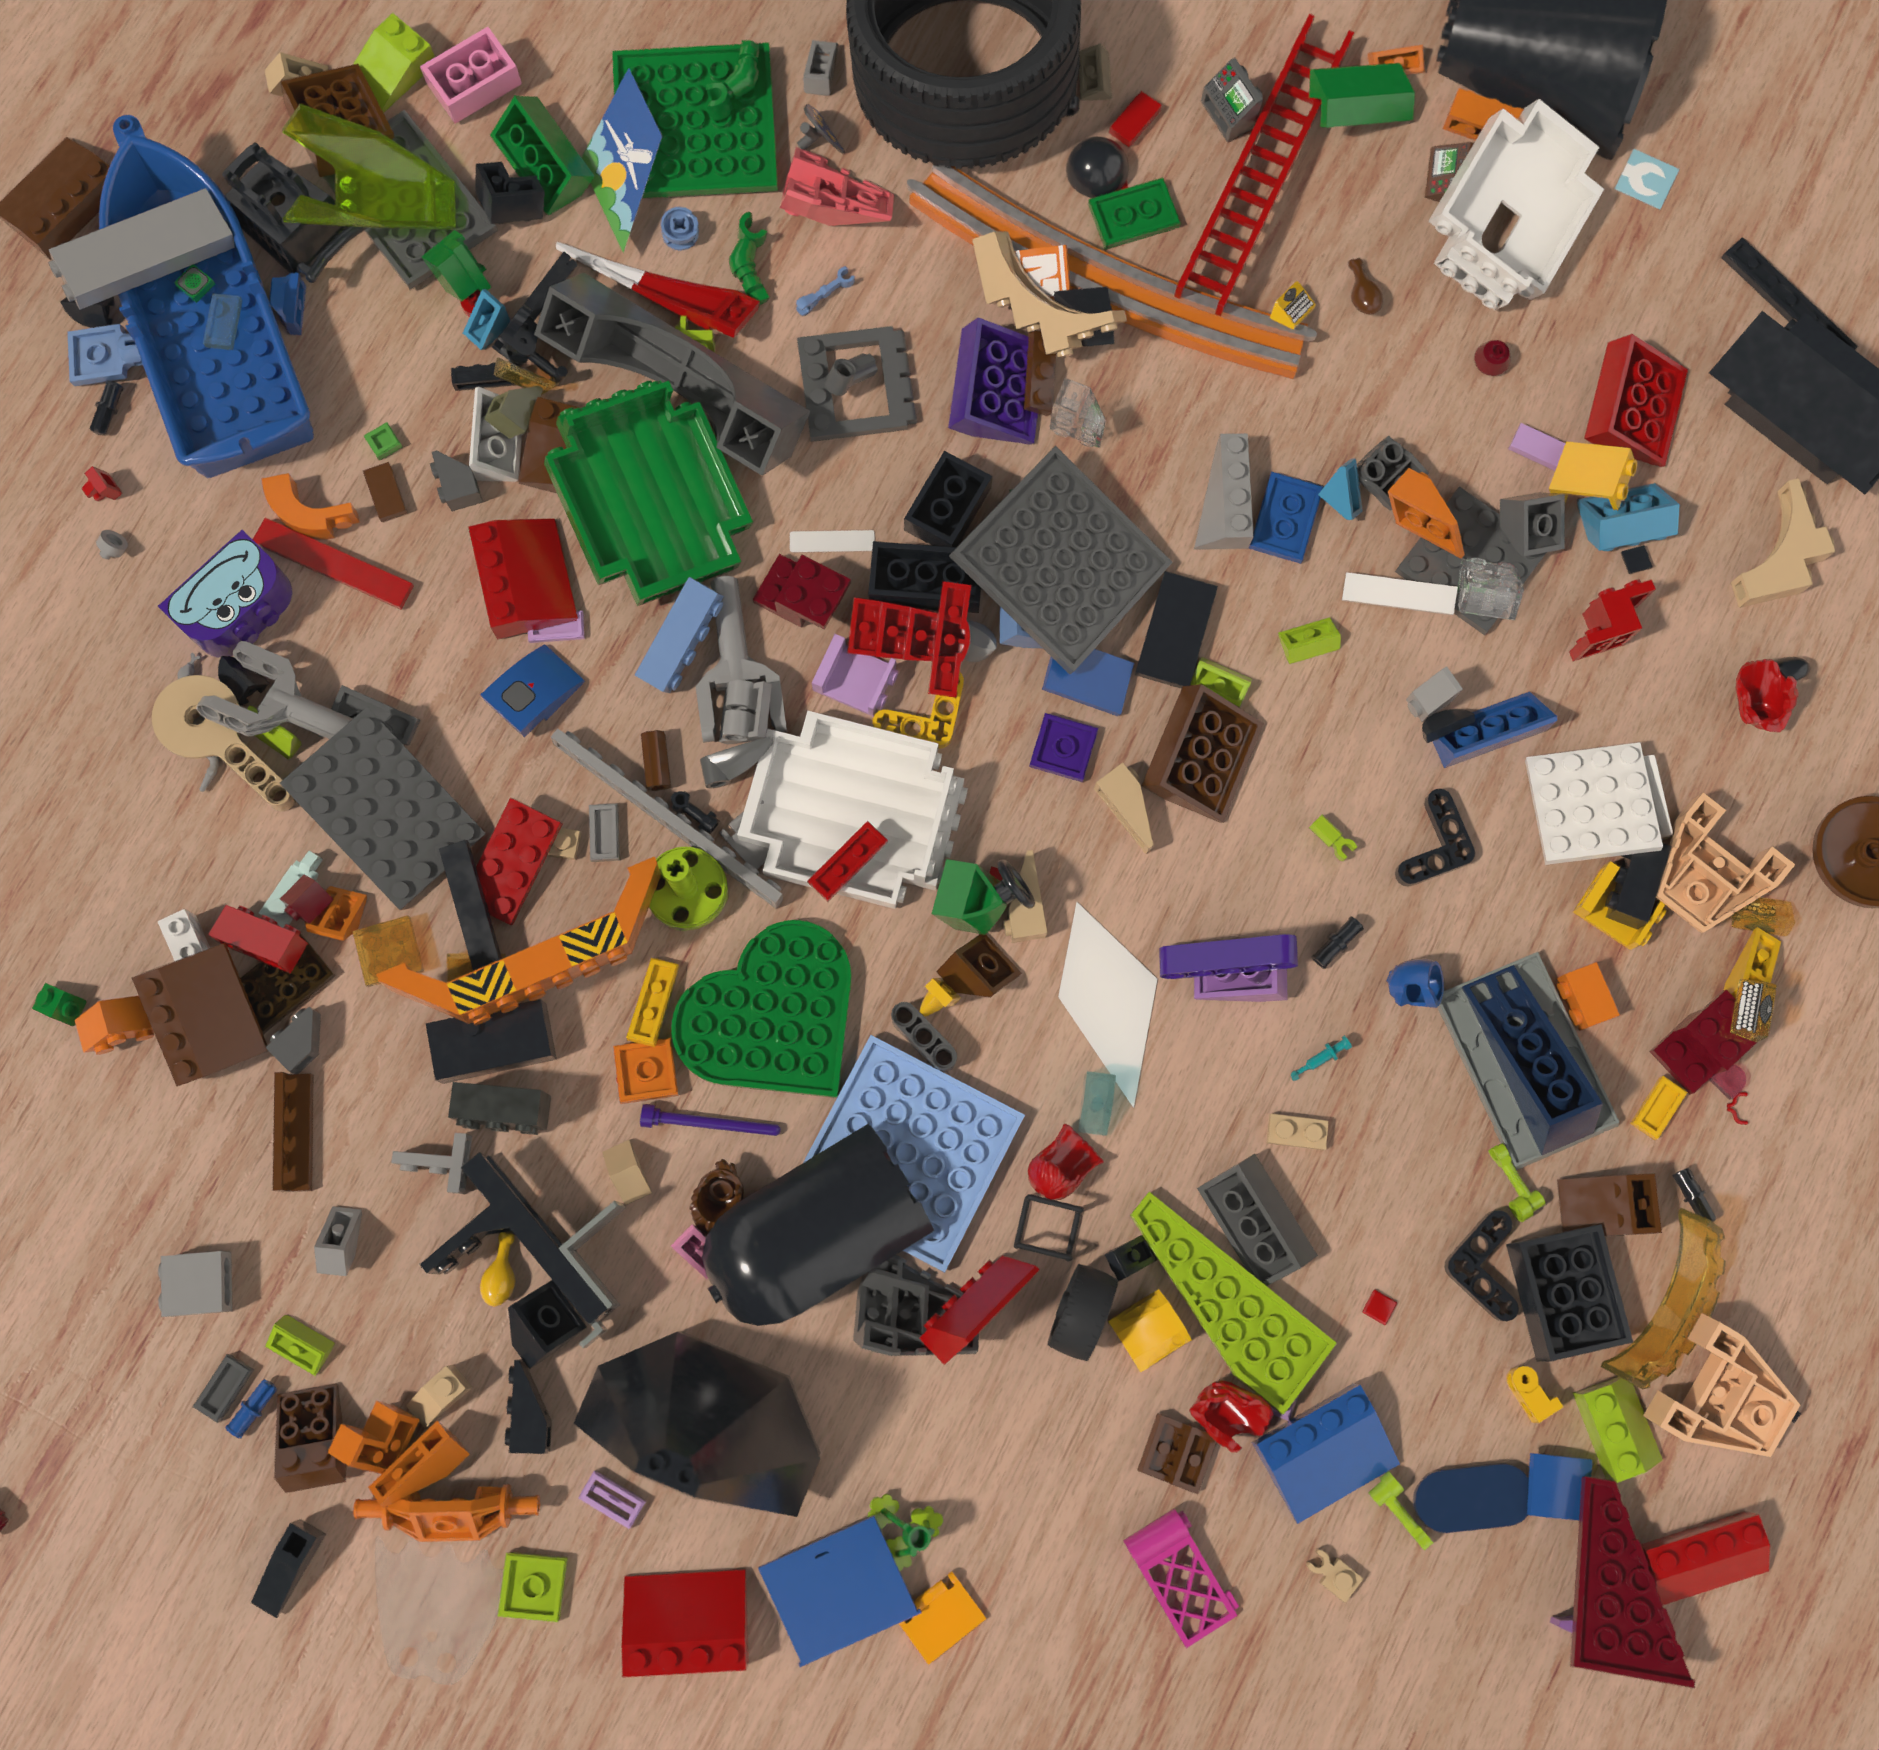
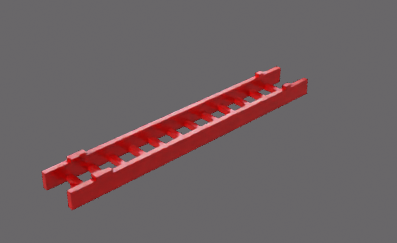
[1174,14,1355,317]

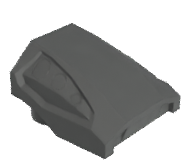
[1357,436,1429,511]

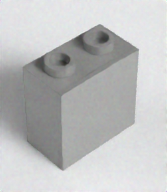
[158,1251,232,1317]

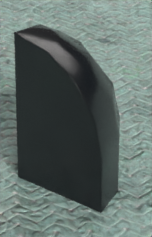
[60,296,115,328]
[218,656,269,706]

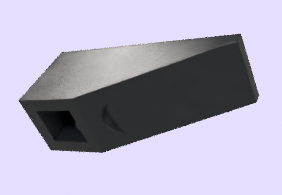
[505,1359,552,1454]
[251,1519,326,1618]

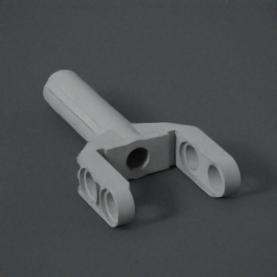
[696,576,787,743]
[196,641,353,739]

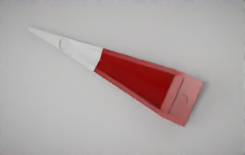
[556,242,760,338]

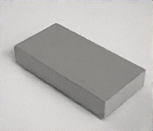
[589,804,620,862]

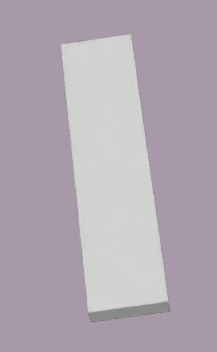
[1342,572,1458,615]

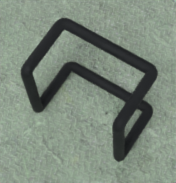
[1014,1194,1084,1261]

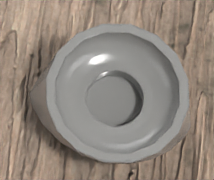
[964,621,997,662]

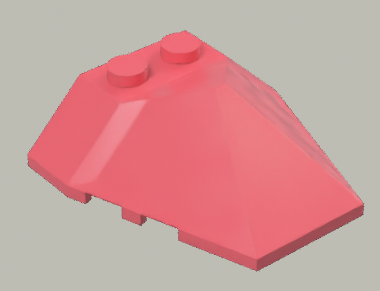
[780,147,894,226]

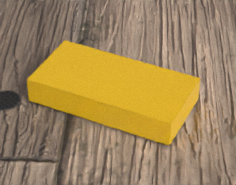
[1630,1076,1688,1140]

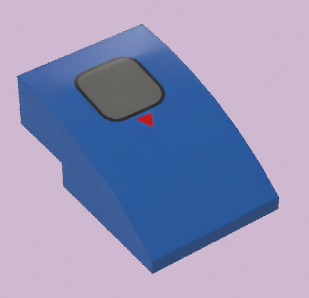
[480,644,585,738]

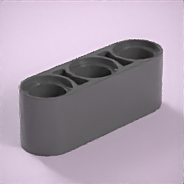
[891,1002,957,1073]

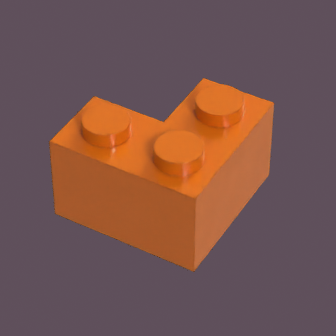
[75,996,154,1055]
[327,1401,420,1474]

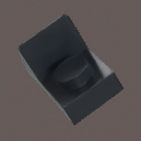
[1105,1235,1158,1282]

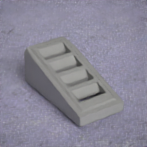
[803,40,838,96]

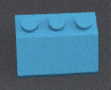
[1577,483,1680,551]

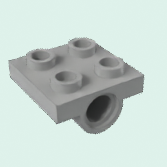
[719,680,772,745]

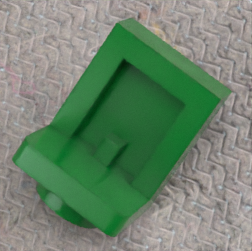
[32,983,87,1026]

